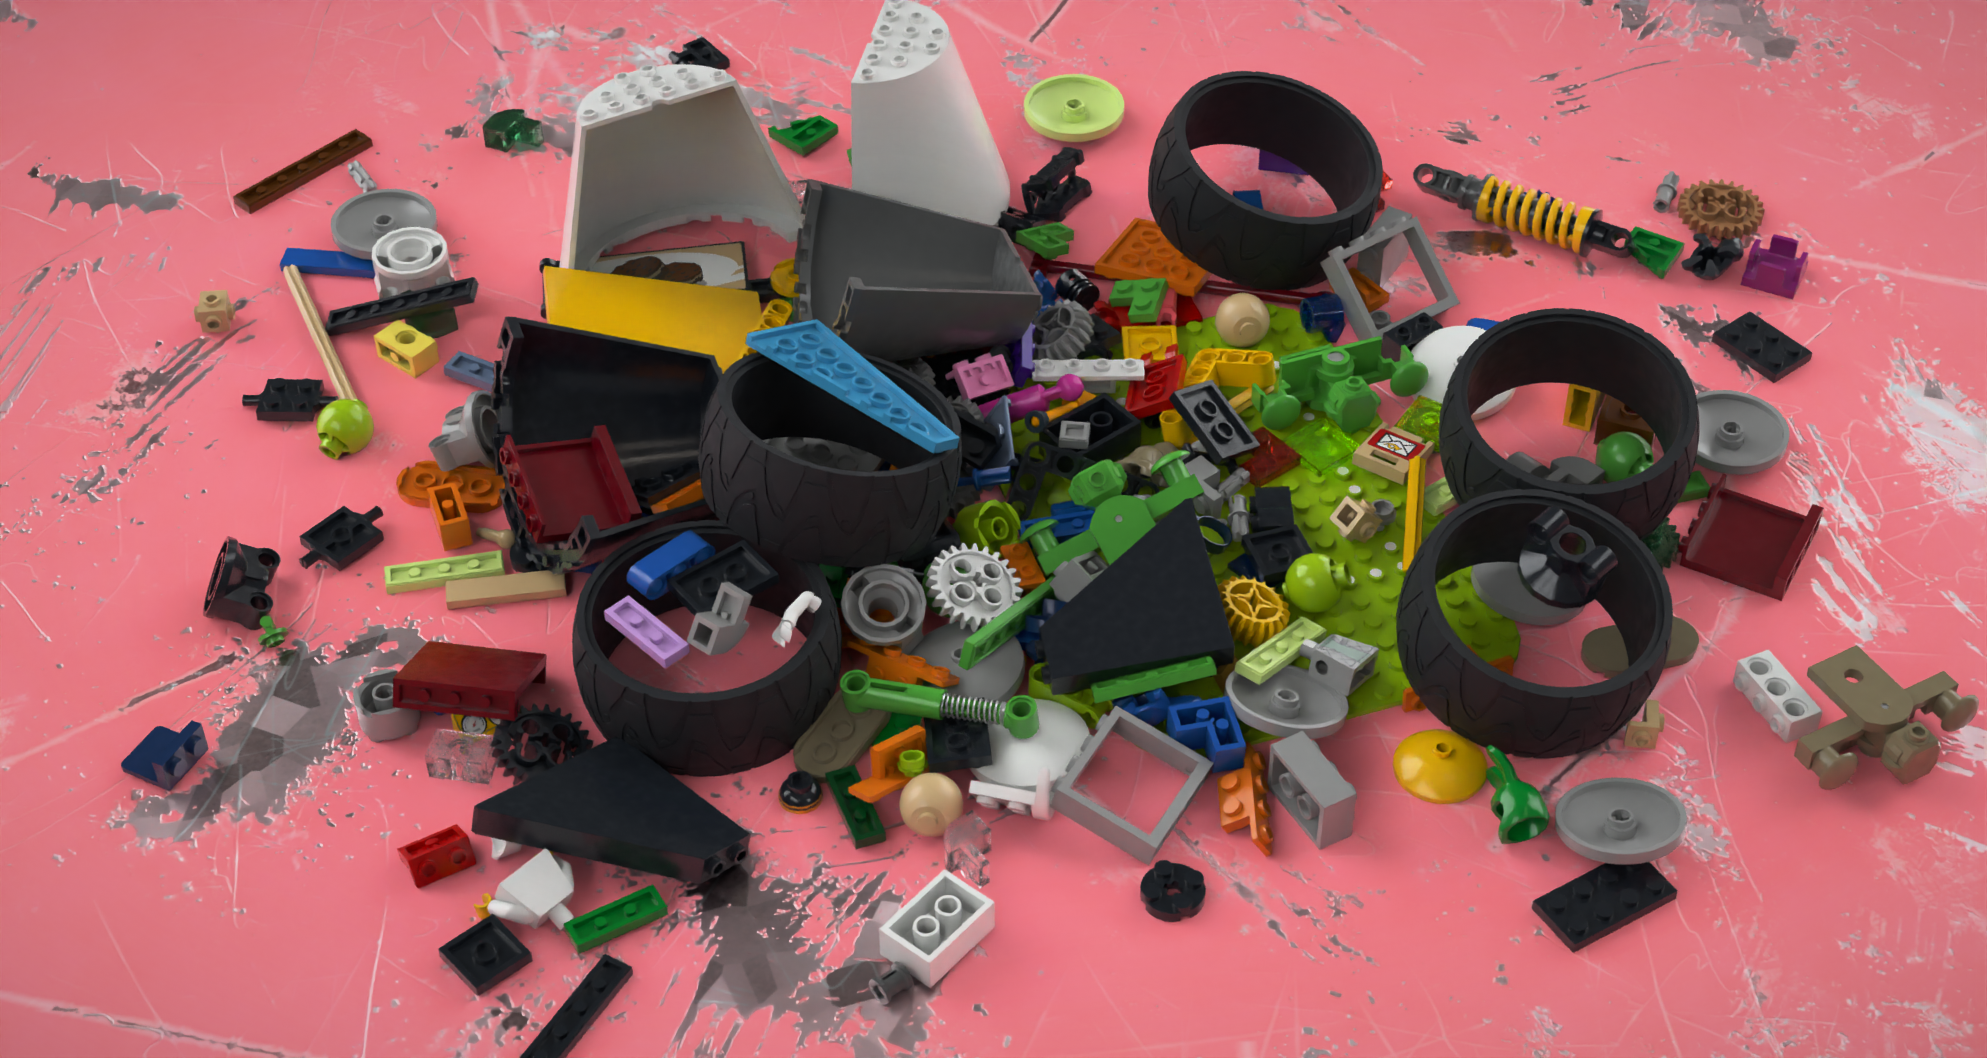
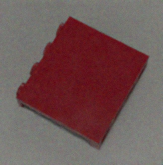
[499,425,642,544]
[1678,474,1824,601]
[393,641,547,721]

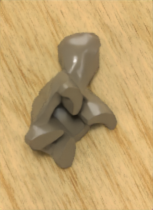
[1116,441,1178,488]

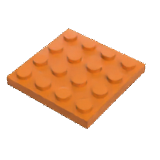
[1094,217,1212,297]

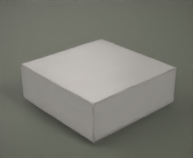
[1059,421,1090,450]

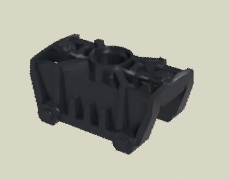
[1021,147,1092,222]

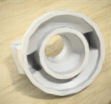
[372,227,455,299]

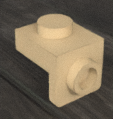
[1624,699,1665,749]

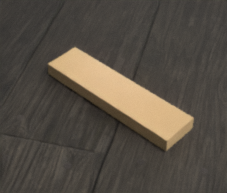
[445,570,567,609]

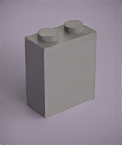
[1357,206,1413,288]

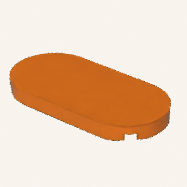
[396,461,505,513]

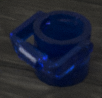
[1299,293,1346,343]

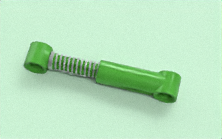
[840,670,1039,739]

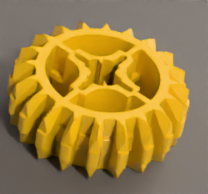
[1217,575,1290,648]

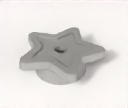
[1370,310,1393,330]

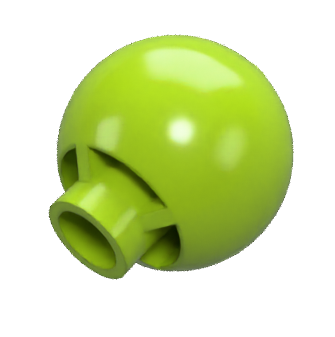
[317,399,374,459]
[1282,553,1352,613]

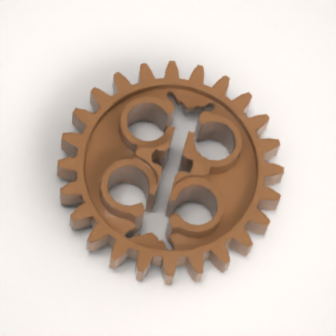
[1677,179,1765,241]

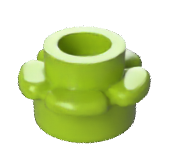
[897,750,928,777]

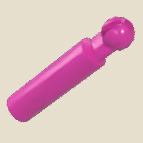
[978,374,1084,423]

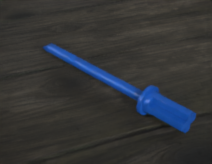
[957,466,1013,491]

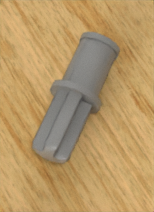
[1653,171,1680,213]
[1228,494,1251,542]

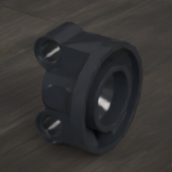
[1517,506,1618,609]
[203,536,281,630]

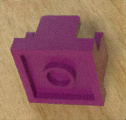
[1741,234,1809,300]

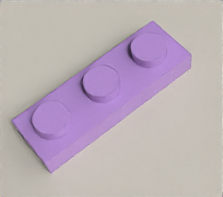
[604,595,690,669]

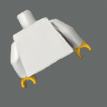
[473,848,576,931]

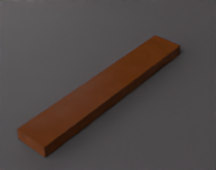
[233,129,373,214]

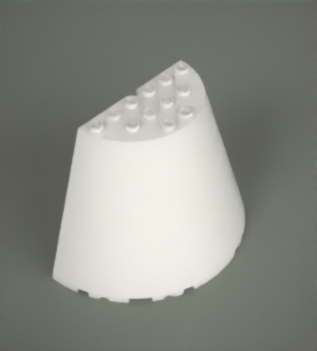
[851,0,1010,227]
[559,64,805,271]

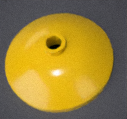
[1393,729,1488,804]

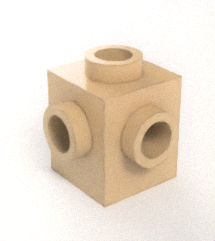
[194,289,236,333]
[1329,496,1383,543]

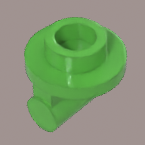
[258,616,288,648]

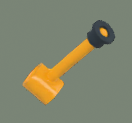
[1025,390,1097,433]

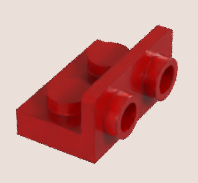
[397,824,476,888]

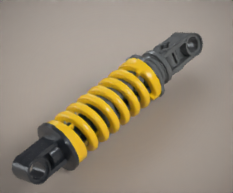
[1413,163,1635,258]

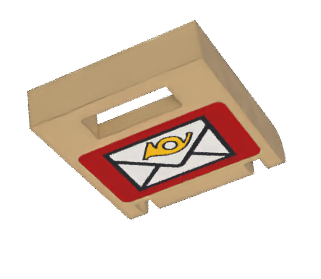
[1352,422,1435,485]

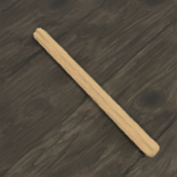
[283,264,357,400]

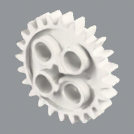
[925,543,1023,632]

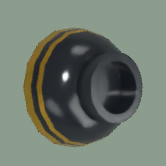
[778,771,823,814]

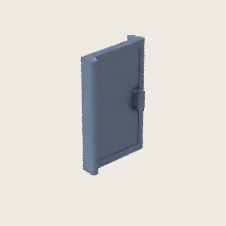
[982,395,1019,492]

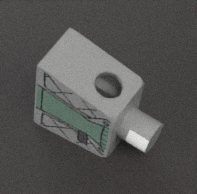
[1299,634,1379,696]

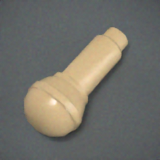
[476,527,515,549]

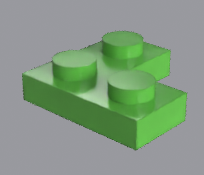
[1016,222,1074,260]
[1109,278,1169,323]

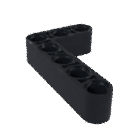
[1004,441,1160,521]

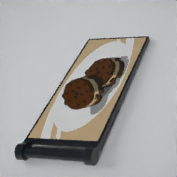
[539,241,750,319]

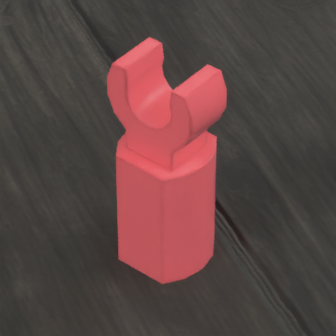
[1156,288,1178,326]

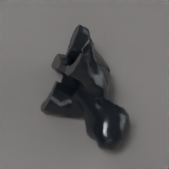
[1681,233,1744,280]

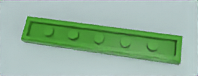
[958,575,1060,671]

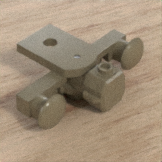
[1794,645,1979,790]

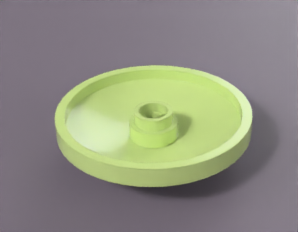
[1024,74,1124,142]

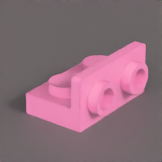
[945,353,1015,400]

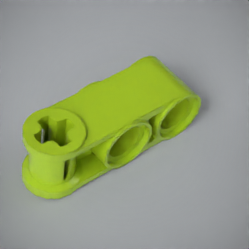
[1028,663,1114,729]

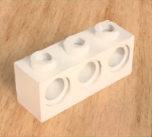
[1733,649,1823,743]

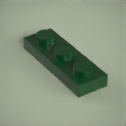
[825,765,886,849]

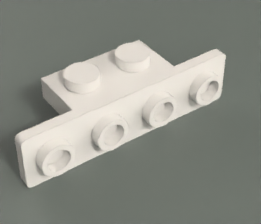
[1032,358,1144,393]

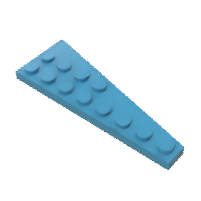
[746,319,960,454]

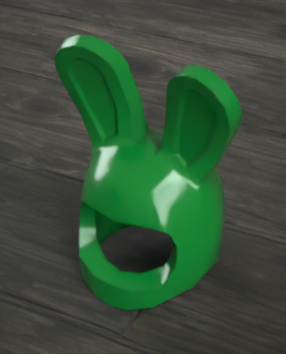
[1485,744,1550,844]

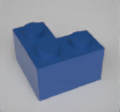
[1165,696,1247,773]

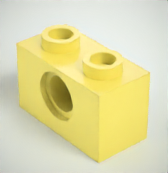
[374,319,439,379]

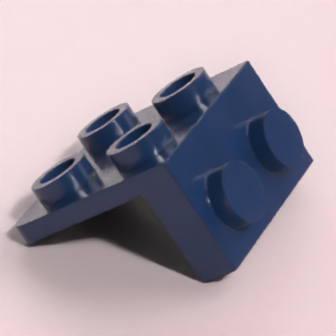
[121,720,209,791]

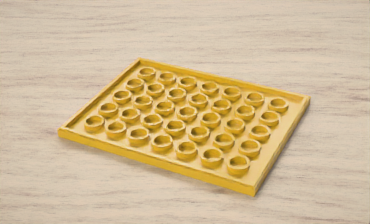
[543,266,762,374]

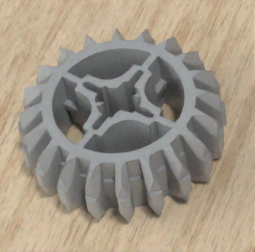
[1032,299,1095,361]

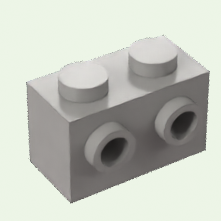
[1049,551,1109,602]

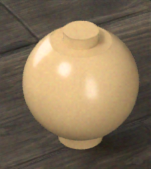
[1215,293,1270,348]
[899,773,963,837]

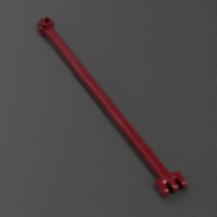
[1028,253,1336,315]

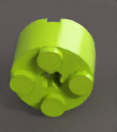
[952,500,1021,559]

